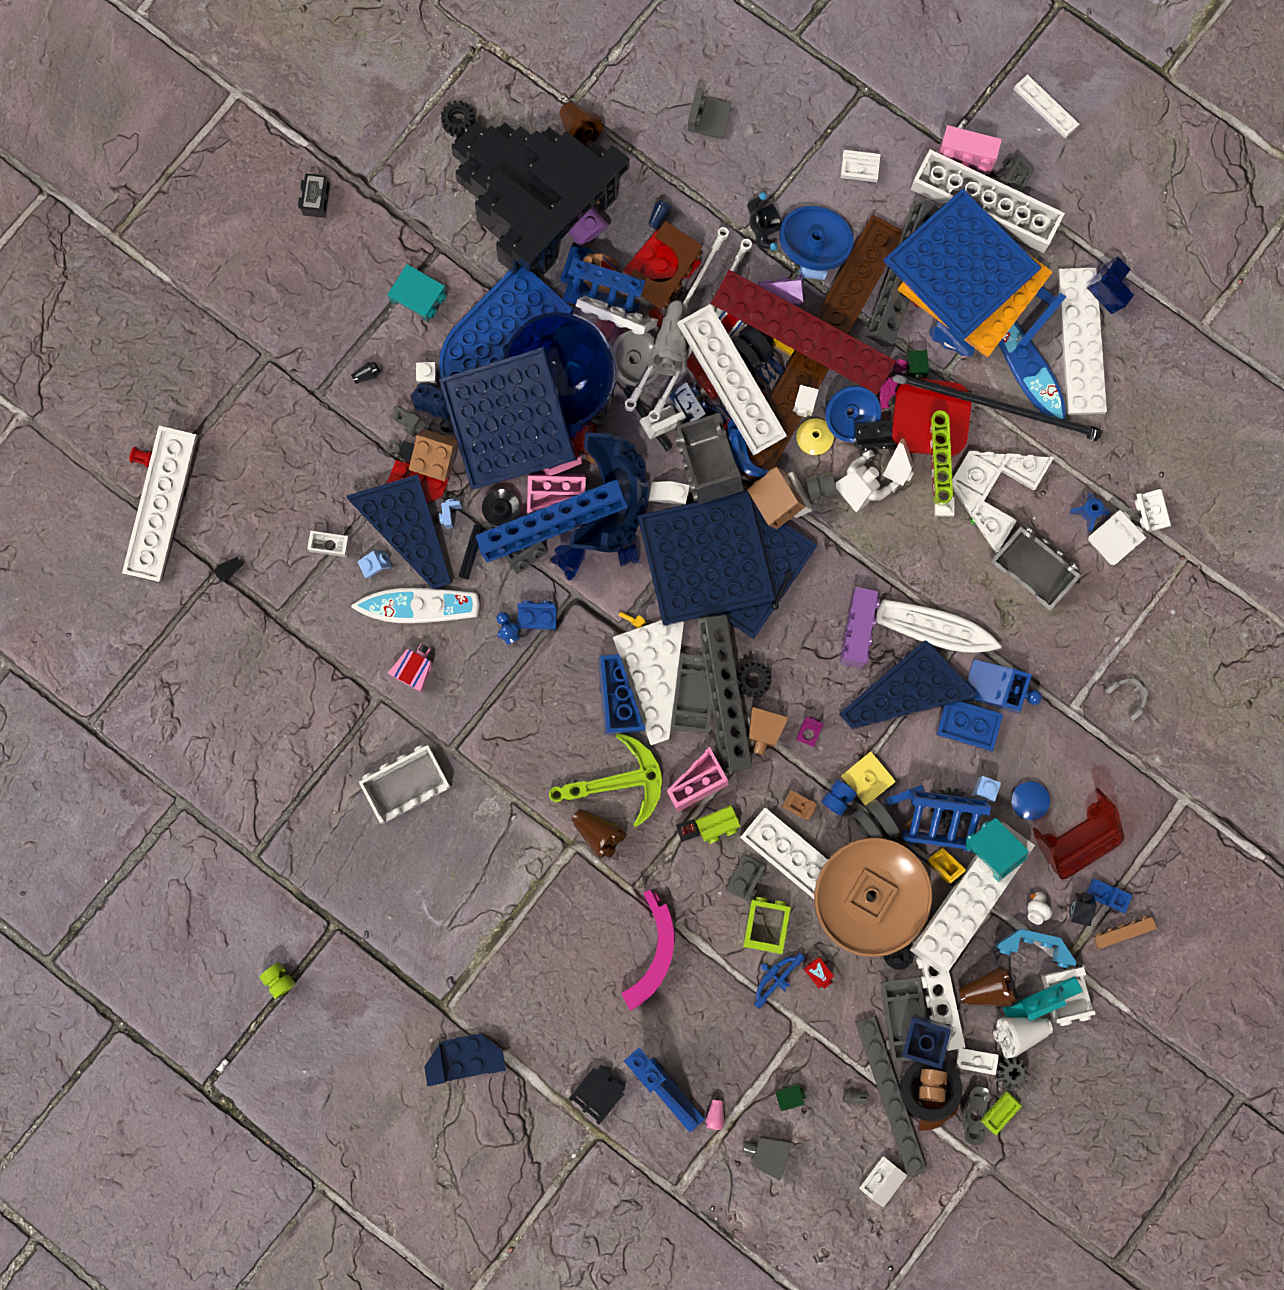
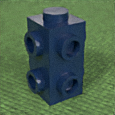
[410,383,449,419]

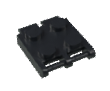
[569,1065,626,1125]

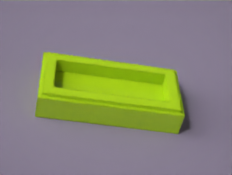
[980,1091,1022,1136]

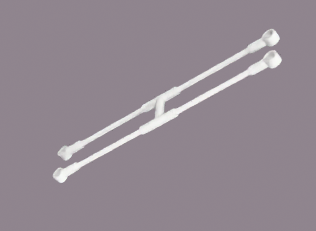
[625,227,752,423]

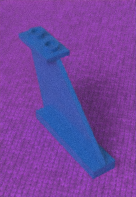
[624,1047,705,1133]

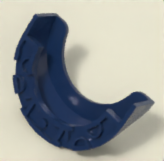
[570,433,649,553]

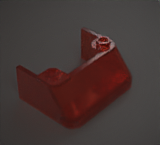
[1032,788,1125,880]

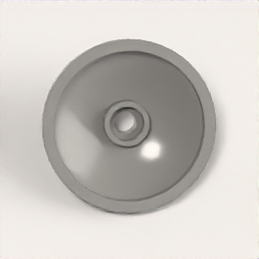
[611,330,659,387]

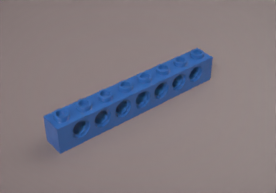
[476,480,628,563]

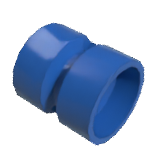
[821,779,857,816]

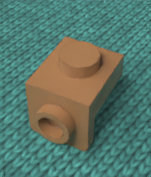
[782,790,817,820]

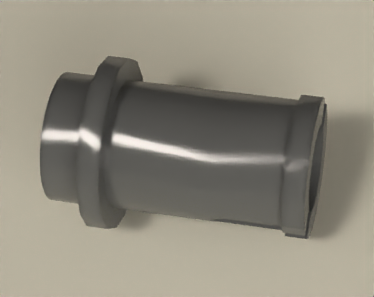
[843,1089,869,1105]

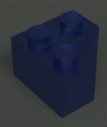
[1087,256,1134,314]

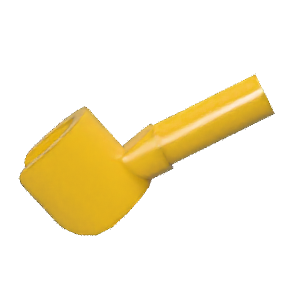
[619,612,646,629]

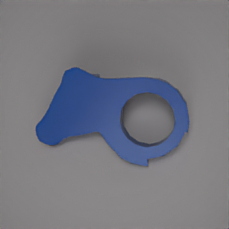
[929,320,974,358]

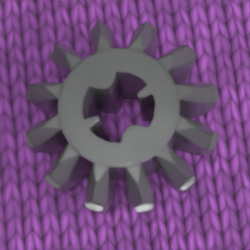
[996,1057,1030,1091]

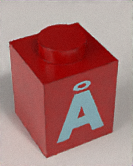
[803,957,834,989]

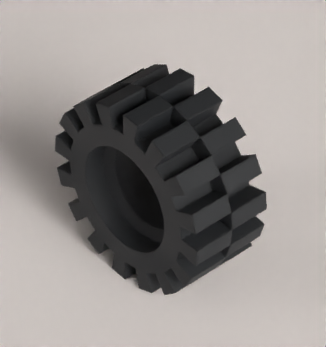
[441,100,475,138]
[737,661,772,698]

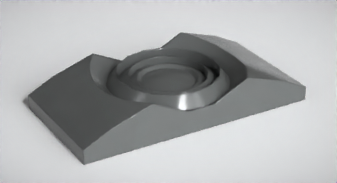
[670,653,712,734]
[880,977,926,1062]

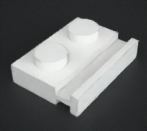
[840,150,881,182]

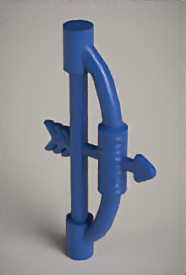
[754,953,805,1009]

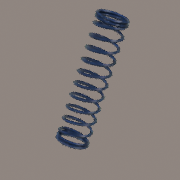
[711,358,784,424]

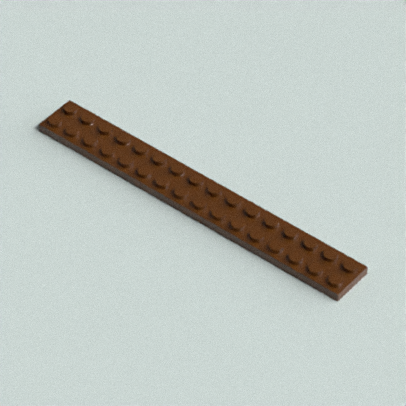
[735,215,903,482]

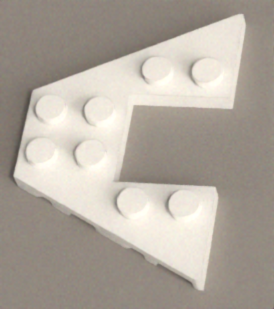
[952,451,1054,554]

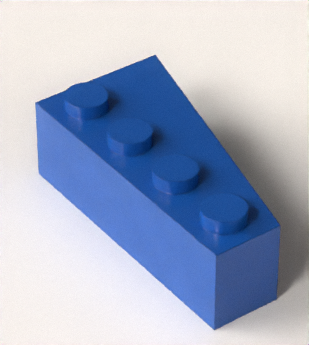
[598,654,645,735]

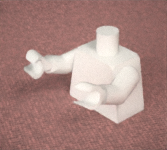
[835,450,900,512]

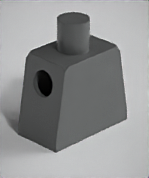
[742,1136,792,1181]

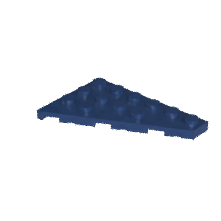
[839,640,977,729]

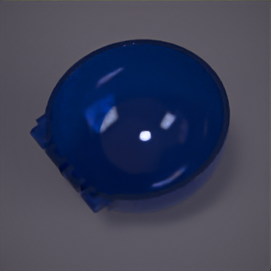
[503,312,617,437]

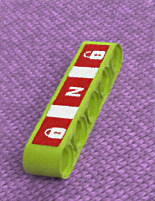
[929,411,953,506]

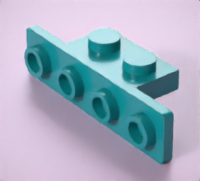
[1003,976,1083,1021]

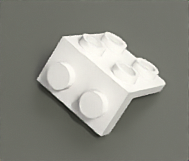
[1088,510,1146,565]

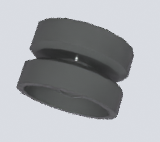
[852,799,900,839]

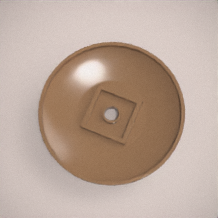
[814,838,932,957]

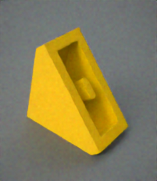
[928,847,966,883]

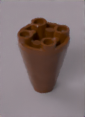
[571,809,627,859]
[959,966,1016,1007]

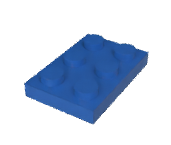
[936,702,1003,752]

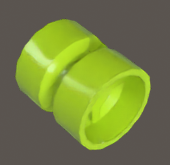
[258,962,296,999]

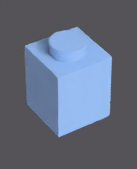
[972,776,1001,803]

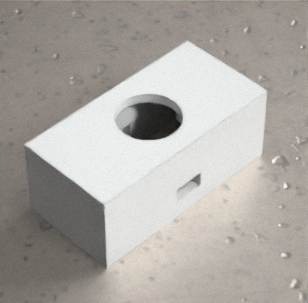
[307,531,351,557]

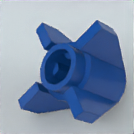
[1070,493,1110,532]

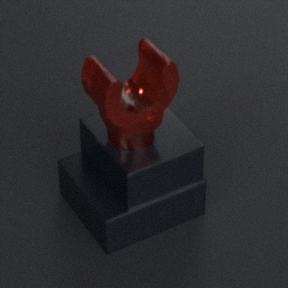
[676,819,700,842]

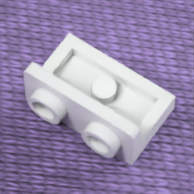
[1135,489,1172,532]

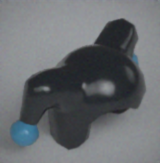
[747,192,781,251]

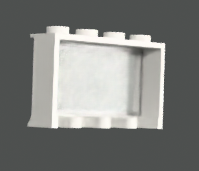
[359,744,451,824]

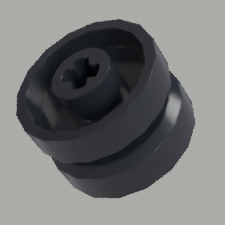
[731,325,774,374]

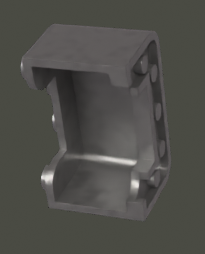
[674,413,743,504]

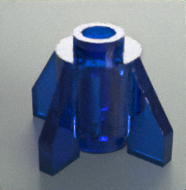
[550,545,585,581]

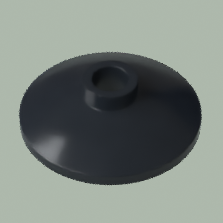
[482,489,520,526]

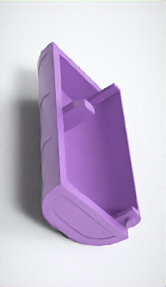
[568,206,610,247]

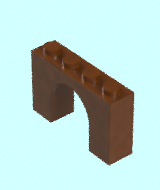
[630,221,703,310]

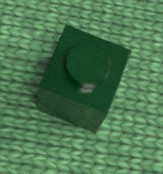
[906,350,929,379]
[775,1083,806,1111]

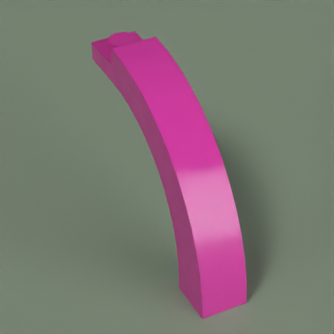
[621,890,674,1011]

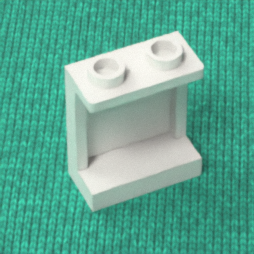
[1041,966,1096,1026]

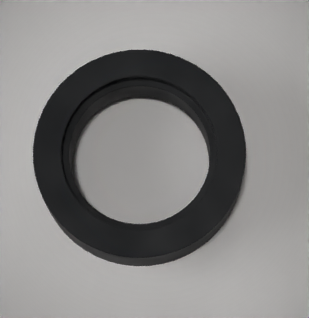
[900,1061,962,1122]

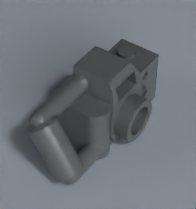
[392,406,432,436]

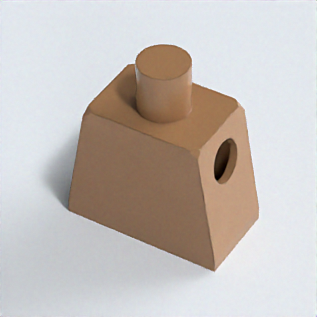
[748,707,788,756]

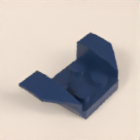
[424,1033,506,1087]

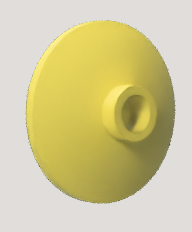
[796,418,834,455]

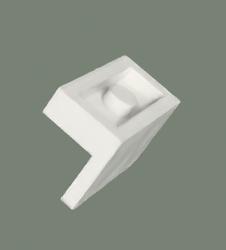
[640,405,686,440]
[859,1156,907,1207]

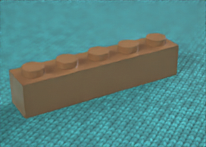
[1092,916,1157,949]

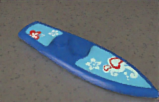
[998,321,1066,420]

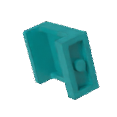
[387,264,447,322]
[965,818,1029,883]

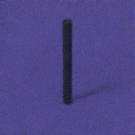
[623,387,672,452]

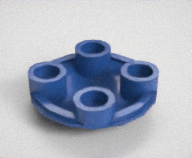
[1011,781,1050,820]

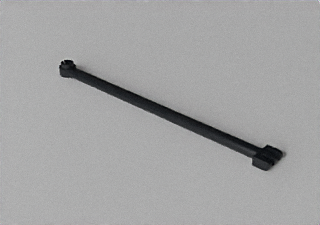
[891,371,1103,441]

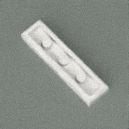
[1014,74,1080,139]

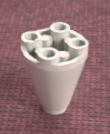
[993,1018,1053,1058]

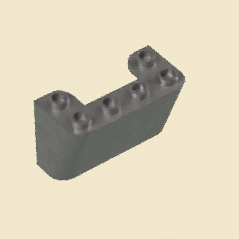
[991,524,1081,611]

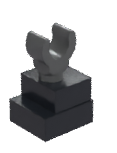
[385,440,415,465]

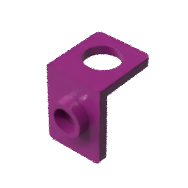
[796,716,824,747]

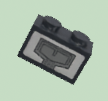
[298,173,330,218]

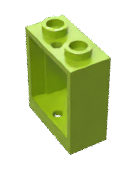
[743,897,791,954]

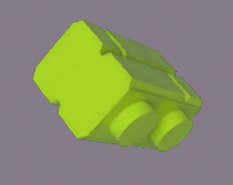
[695,805,740,844]

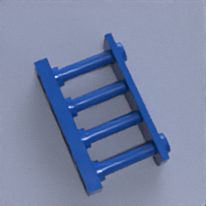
[563,258,646,314]
[901,790,991,852]

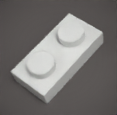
[955,1048,999,1075]

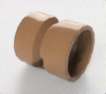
[919,1069,948,1102]

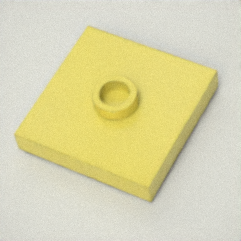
[841,752,896,806]

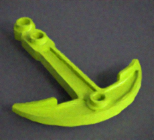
[549,734,662,827]

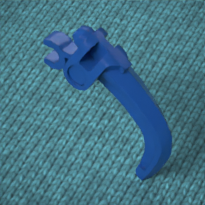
[727,418,769,477]

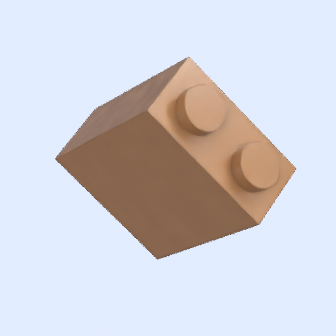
[747,467,806,529]

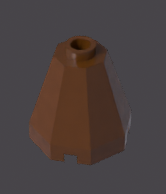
[559,102,604,147]

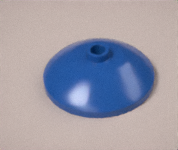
[825,386,881,442]

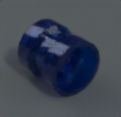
[617,544,639,567]

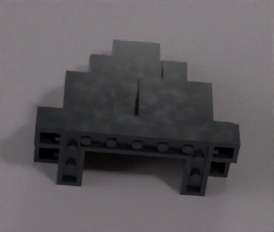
[451,122,630,275]

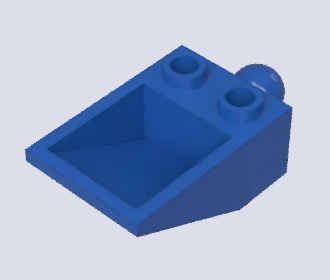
[966,660,1042,714]

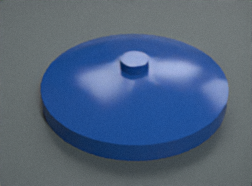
[779,206,854,271]

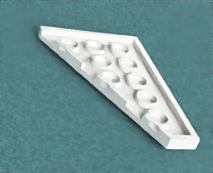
[613,620,684,746]

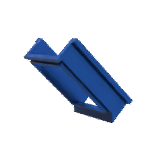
[1016,287,1066,349]

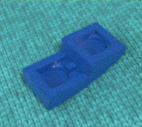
[1087,878,1133,913]

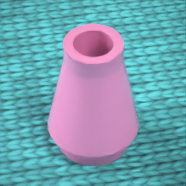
[705,1100,725,1130]

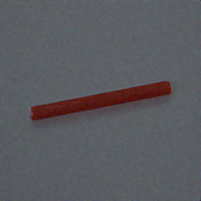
[649,307,719,400]

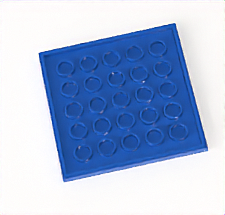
[883,188,1041,342]

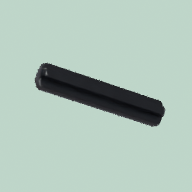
[459,525,484,580]

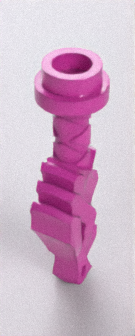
[877,359,907,410]

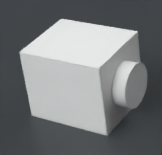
[416,362,438,387]
[793,385,818,417]

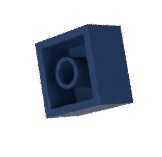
[902,1015,954,1069]

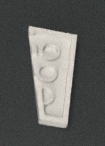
[576,296,658,335]

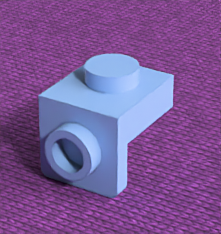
[439,499,462,529]
[357,550,392,578]

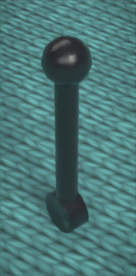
[771,573,792,610]

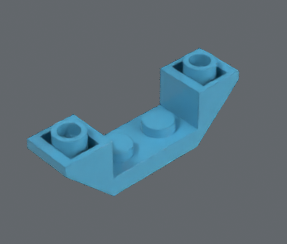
[994,929,1076,969]

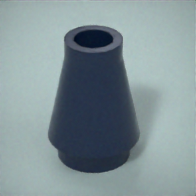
[648,200,672,230]

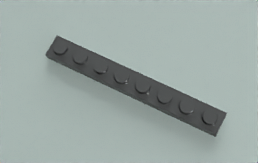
[855,1016,927,1178]

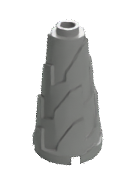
[648,301,688,376]

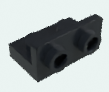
[854,419,895,451]

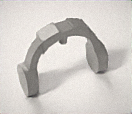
[1105,678,1148,721]

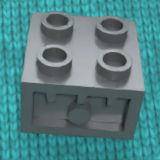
[688,88,731,139]

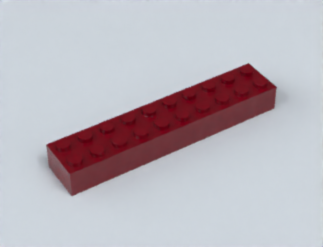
[711,269,896,394]

